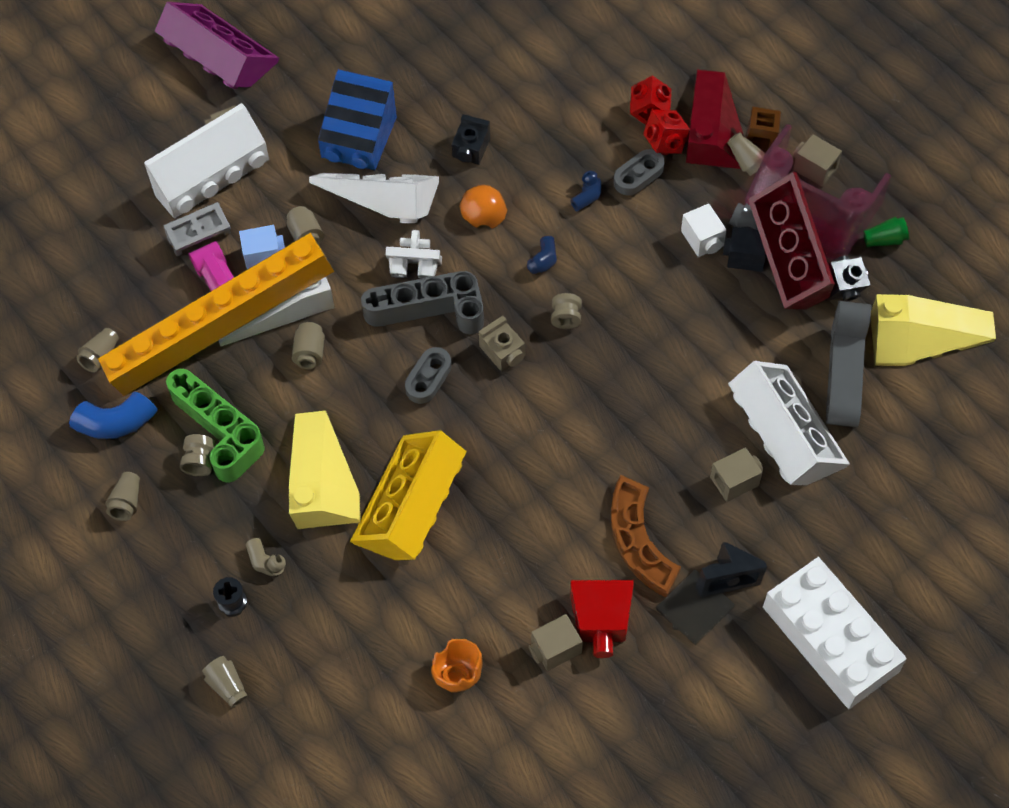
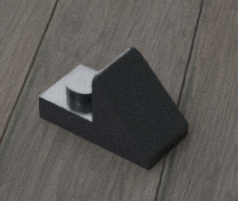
[696,542,767,597]

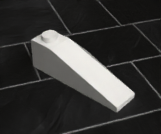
[309,173,439,223]

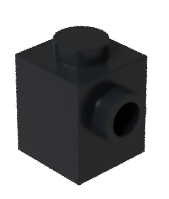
[723,227,766,272]

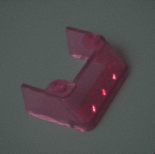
[744,124,891,259]

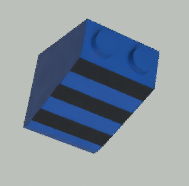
[318,69,397,170]

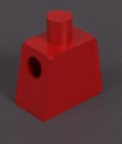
[570,580,634,658]

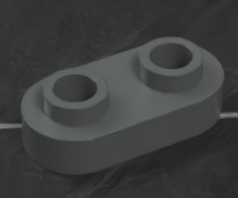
[614,149,664,195]
[405,347,451,404]

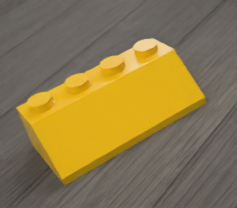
[350,430,467,561]

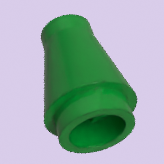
[863,216,909,248]

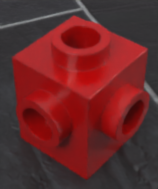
[630,75,671,125]
[643,109,690,155]

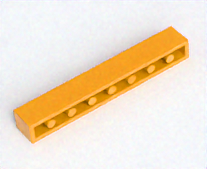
[98,232,334,396]

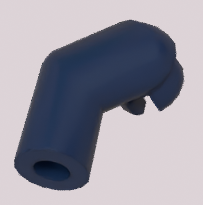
[570,171,601,212]
[527,236,557,274]

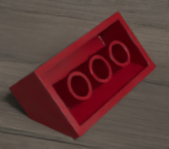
[748,172,835,310]

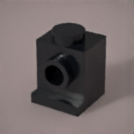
[452,114,491,165]

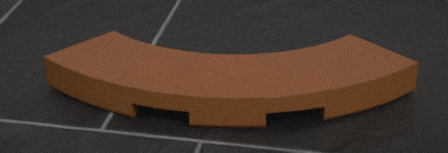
[611,475,681,598]

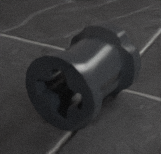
[213,577,247,617]

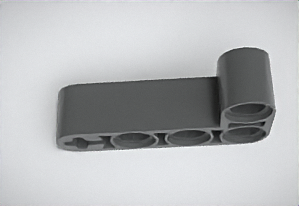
[361,271,484,335]
[826,301,871,428]

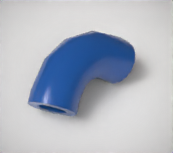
[69,391,157,439]

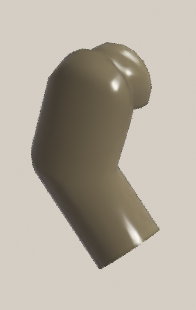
[245,538,286,577]

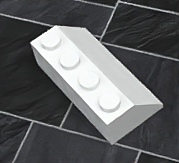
[144,103,269,218]
[728,361,850,485]

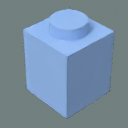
[239,225,285,270]

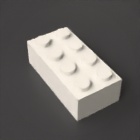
[763,556,907,710]

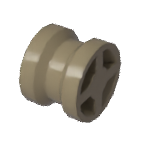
[551,293,582,329]

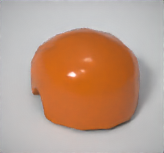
[459,185,507,229]
[431,639,483,693]

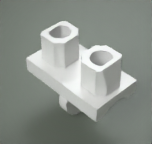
[385,230,442,279]

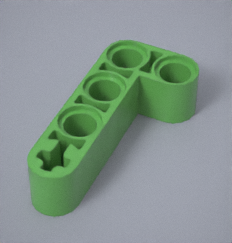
[166,369,265,483]

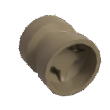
[180,434,216,476]

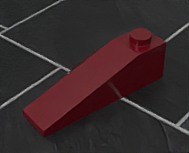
[686,69,744,169]

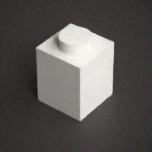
[681,203,726,257]

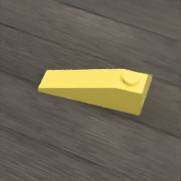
[871,294,996,366]
[289,410,361,529]

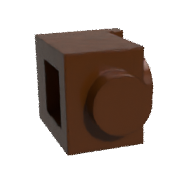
[745,106,781,155]

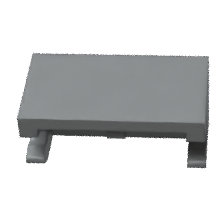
[163,202,231,256]

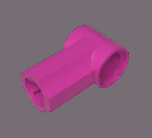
[189,241,234,291]

